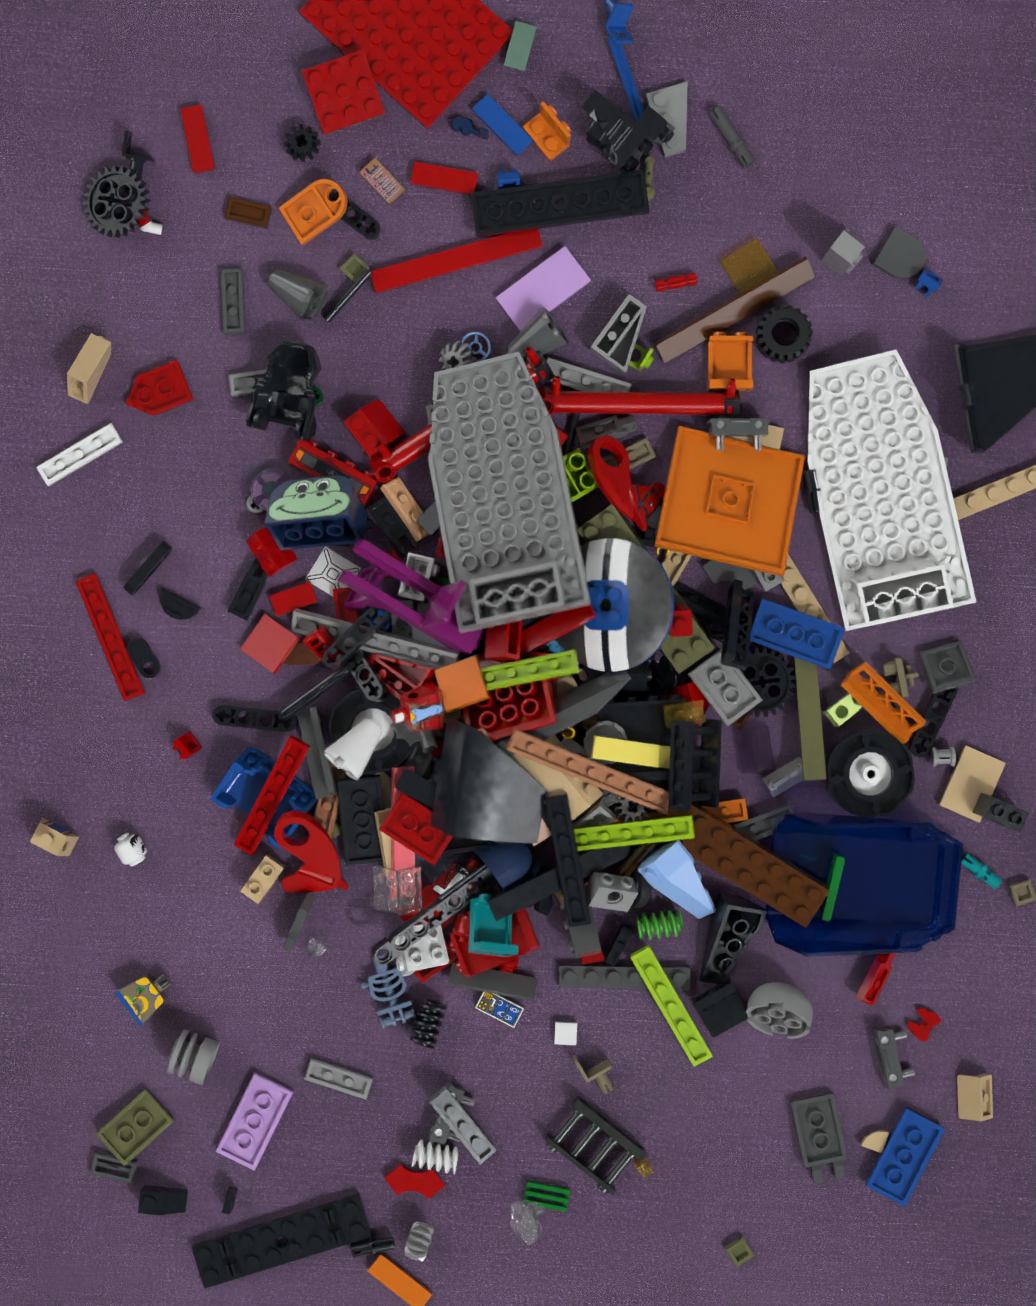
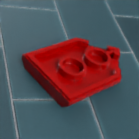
[125,359,194,416]

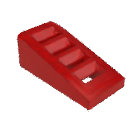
[302,625,345,670]

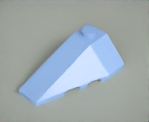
[638,840,716,919]

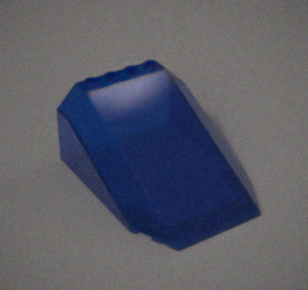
[765,813,963,957]

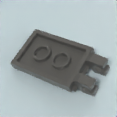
[790,1093,848,1184]

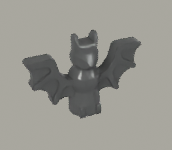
[391,722,447,753]

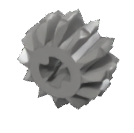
[439,341,477,370]
[614,797,651,823]
[404,1221,434,1261]

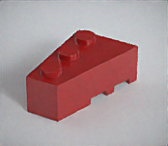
[363,653,437,699]

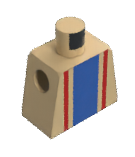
[30,818,80,856]

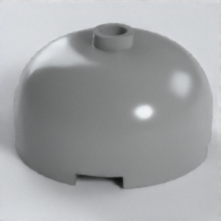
[746,982,813,1039]

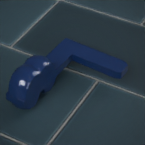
[451,116,489,141]

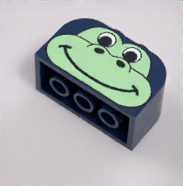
[265,475,367,550]

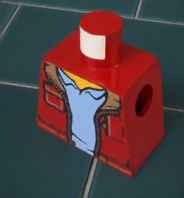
[390,681,444,732]

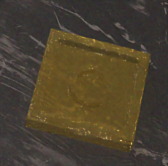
[720,238,778,294]

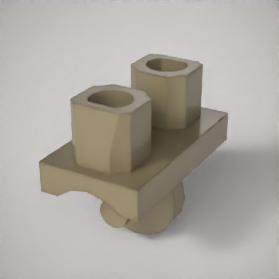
[881,658,919,698]

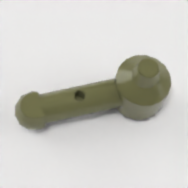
[644,156,655,202]

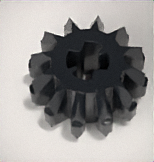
[283,124,321,163]

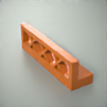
[841,661,926,744]

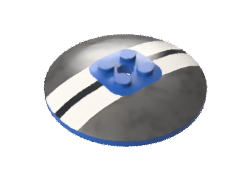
[557,538,674,672]

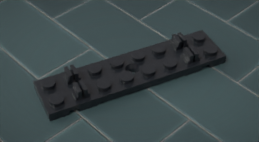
[471,169,650,237]
[192,1193,372,1289]

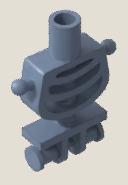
[360,954,417,1029]

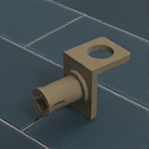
[573,1054,615,1094]

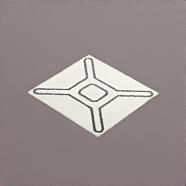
[305,546,361,597]

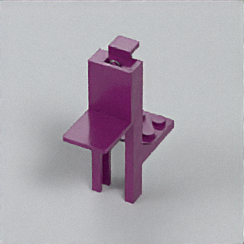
[338,539,485,656]

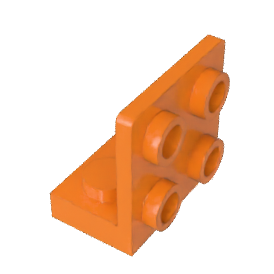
[523,101,571,162]

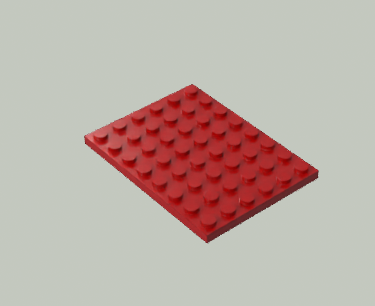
[299,0,513,130]

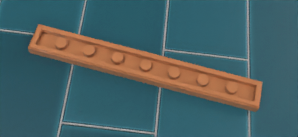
[506,729,669,815]

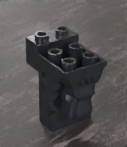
[581,90,675,173]

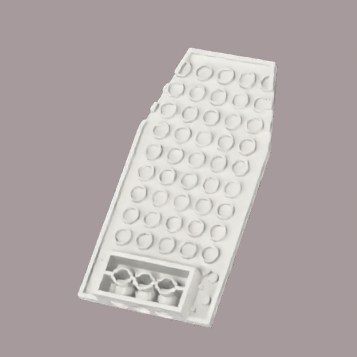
[808,350,976,631]

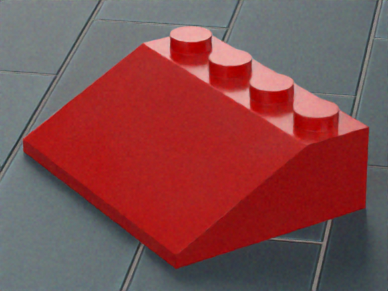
[463,678,557,742]

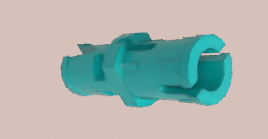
[959,852,1003,890]

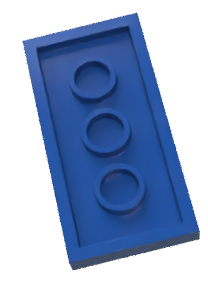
[750,599,846,670]
[865,1107,945,1207]

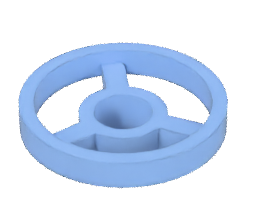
[461,332,491,362]

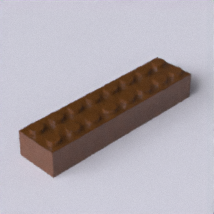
[663,802,830,928]

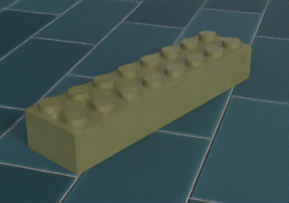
[577,504,716,673]

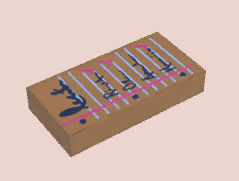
[359,158,405,205]

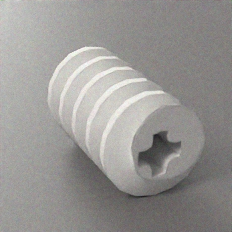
[411,1139,459,1175]

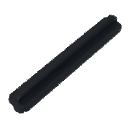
[280,663,351,720]

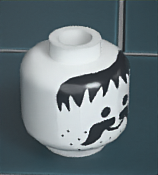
[114,832,147,866]

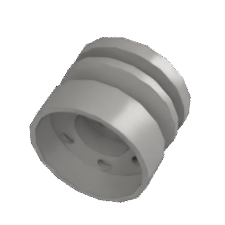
[167,1029,220,1086]

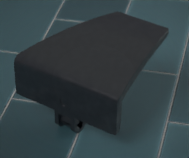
[954,335,1036,454]
[430,718,546,843]

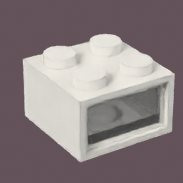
[398,553,441,603]

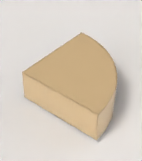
[860,1130,889,1153]

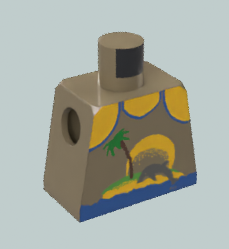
[115,974,172,1026]

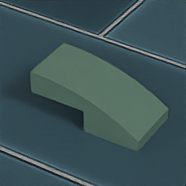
[504,21,537,71]

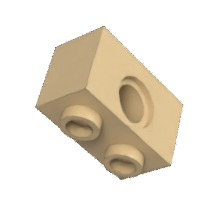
[240,854,286,904]

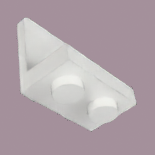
[395,924,449,977]

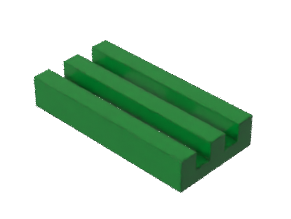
[523,1180,570,1212]

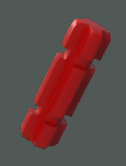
[655,272,698,292]

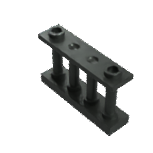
[545,1095,647,1196]

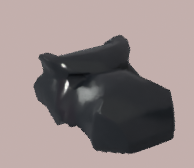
[246,340,322,440]

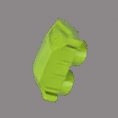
[563,448,599,502]

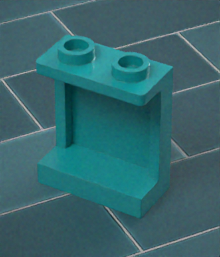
[469,894,518,957]

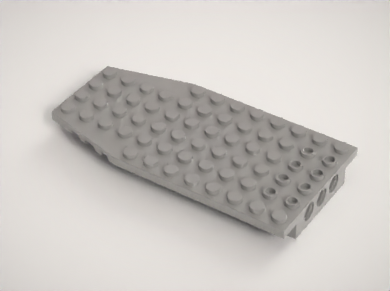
[428,352,591,633]

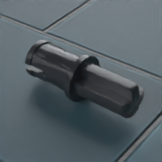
[802,469,821,514]
[351,1237,395,1258]

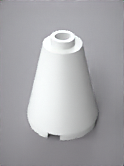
[324,718,383,780]

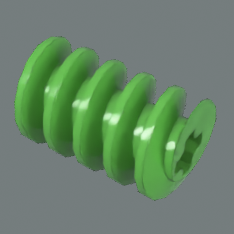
[636,909,683,941]

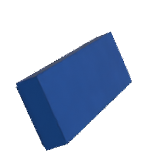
[472,94,533,157]

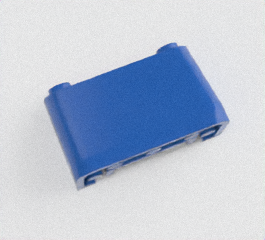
[210,747,317,850]

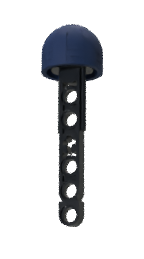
[371,840,533,965]

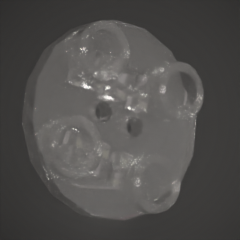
[510,1200,543,1245]

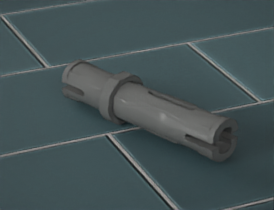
[709,106,756,168]

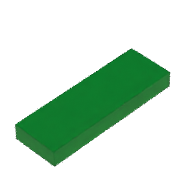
[819,852,845,921]

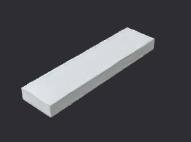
[36,423,123,486]

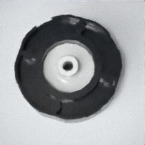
[329,687,416,774]
[825,730,915,818]

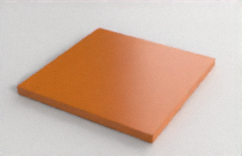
[654,426,805,577]

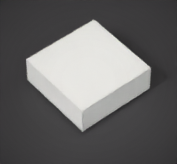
[554,1021,577,1045]

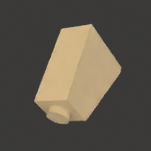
[67,333,111,404]

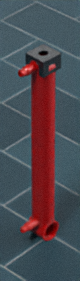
[369,347,555,483]
[538,376,741,418]

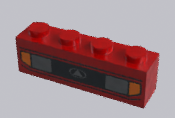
[288,439,379,506]

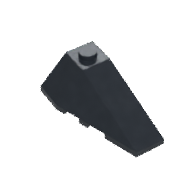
[699,893,767,984]

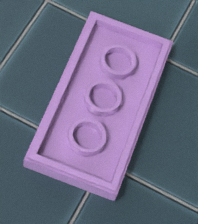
[496,246,591,332]
[216,1072,294,1171]

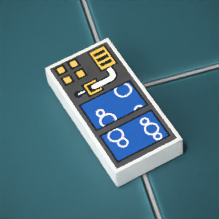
[475,992,524,1028]

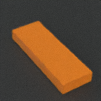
[367,1252,433,1306]

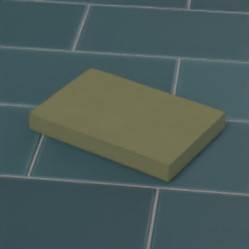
[96,1088,175,1166]

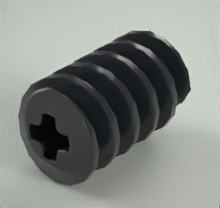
[409,999,447,1048]

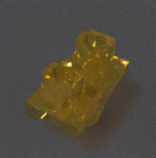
[663,700,706,728]

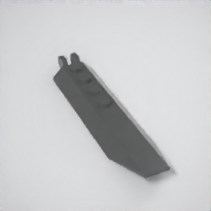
[493,670,631,757]

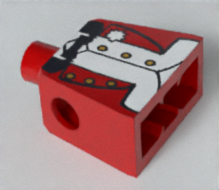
[431,856,481,912]

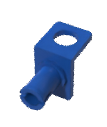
[603,0,634,44]

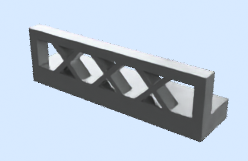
[297,707,338,800]

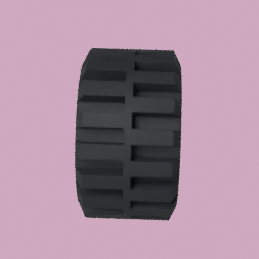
[755,305,813,363]

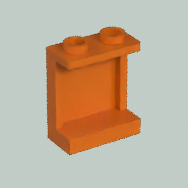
[708,332,753,391]

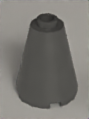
[267,269,329,323]
[506,308,569,362]

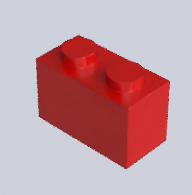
[246,526,298,577]

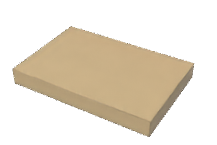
[938,745,1006,823]

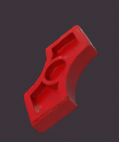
[384,1163,446,1199]

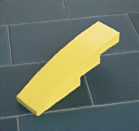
[591,736,670,769]

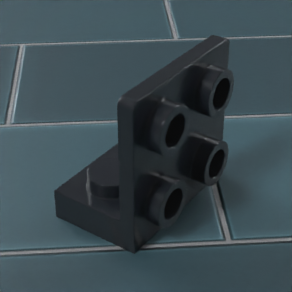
[691,978,748,1037]

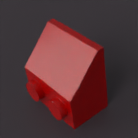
[343,399,406,459]

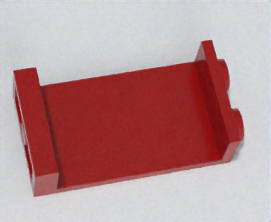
[449,907,541,978]

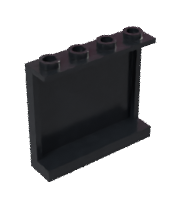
[597,694,687,781]

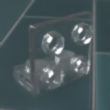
[373,865,423,915]

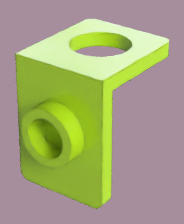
[629,343,654,372]

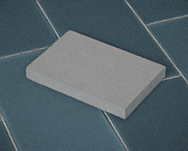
[687,649,762,727]

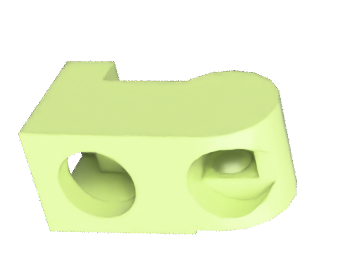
[823,693,862,727]

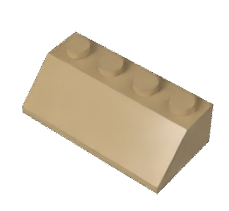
[510,735,603,820]

